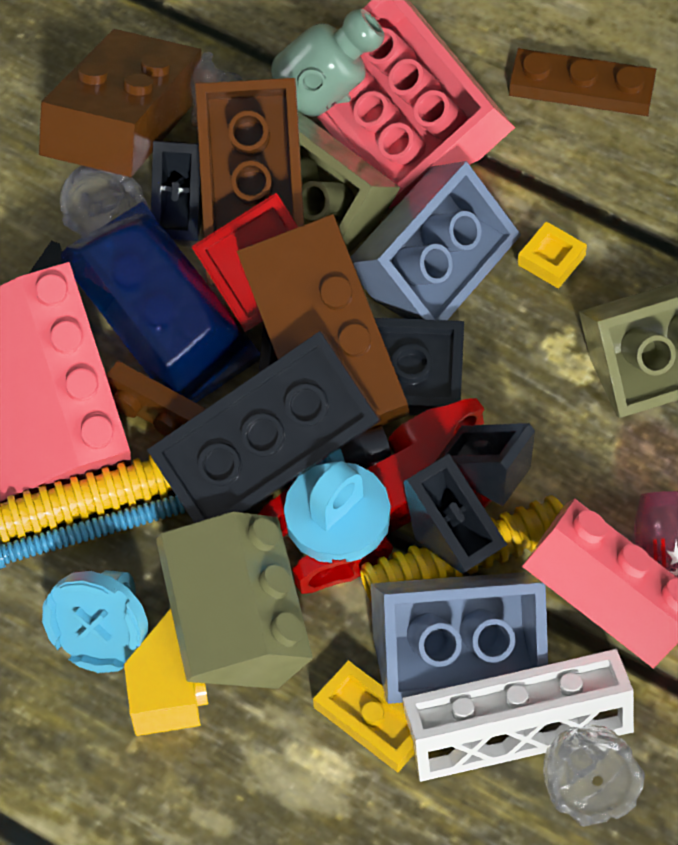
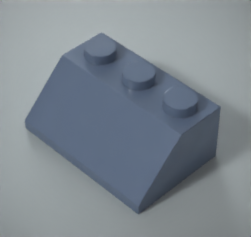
[350,161,521,320]
[371,572,548,704]

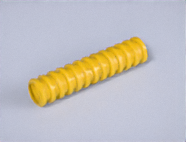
[0,454,173,545]
[360,495,563,602]

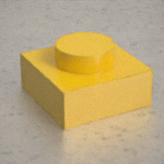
[518,221,587,289]

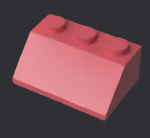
[522,499,678,669]

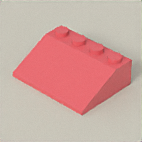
[317,0,515,208]
[0,262,132,504]

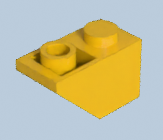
[124,608,208,736]

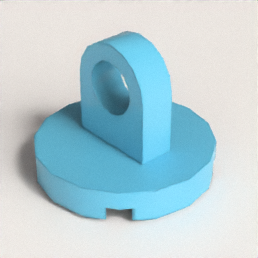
[284,461,391,563]
[42,570,148,673]

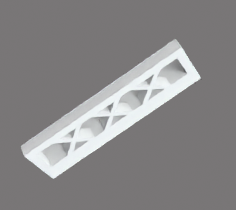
[402,649,634,782]

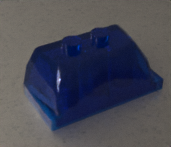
[61,201,260,403]

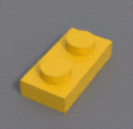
[313,660,414,773]

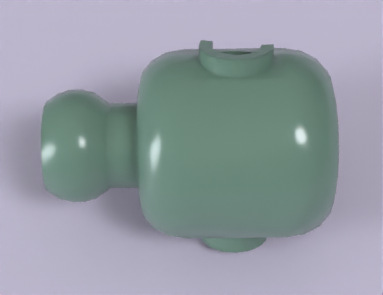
[271,9,385,117]

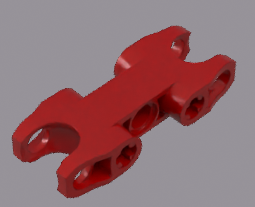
[257,398,492,594]

